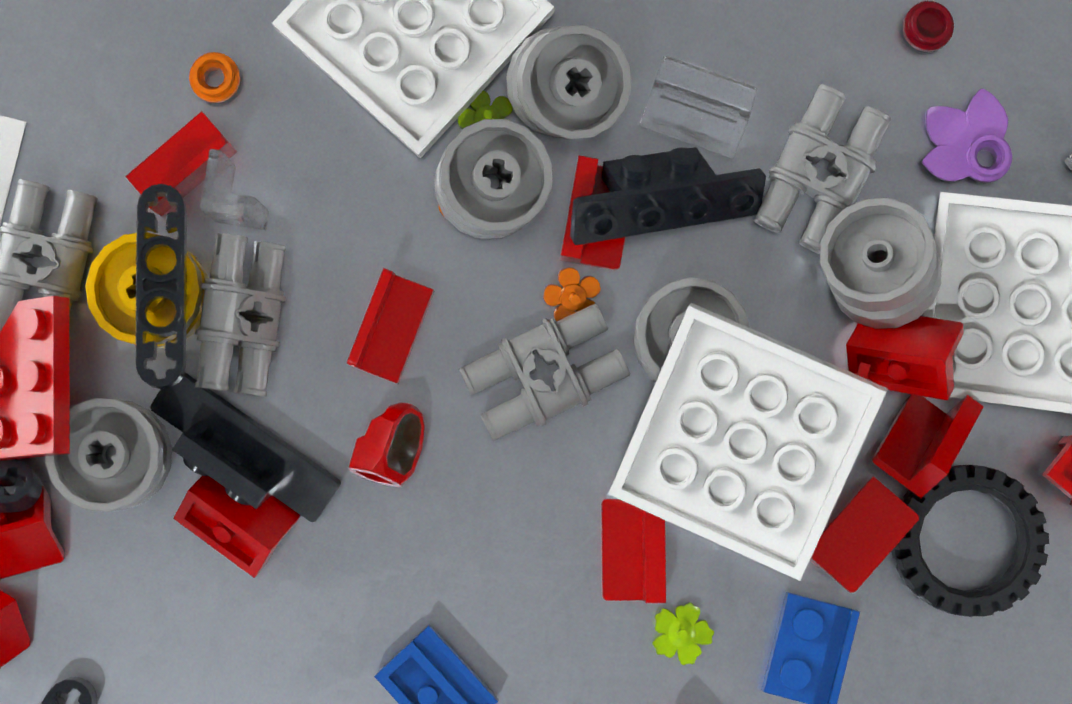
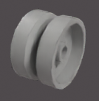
[506,25,632,139]
[434,119,553,239]
[820,197,941,329]
[633,277,749,382]
[45,398,172,512]

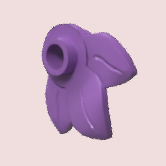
[922,88,1012,183]

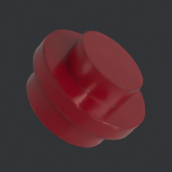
[903,1,954,52]

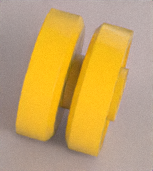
[85,232,208,349]

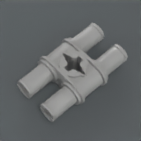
[754,84,891,254]
[0,179,98,331]
[195,233,286,396]
[459,303,630,441]

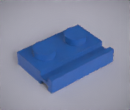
[761,592,860,704]
[374,625,499,704]

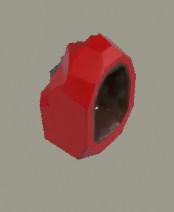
[349,402,425,488]

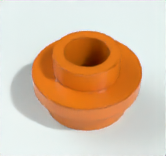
[189,52,240,103]

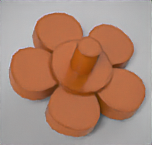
[543,267,601,321]

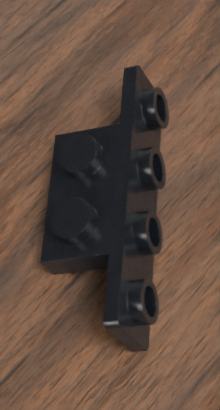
[570,147,766,245]
[150,372,341,522]

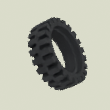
[891,465,1049,617]

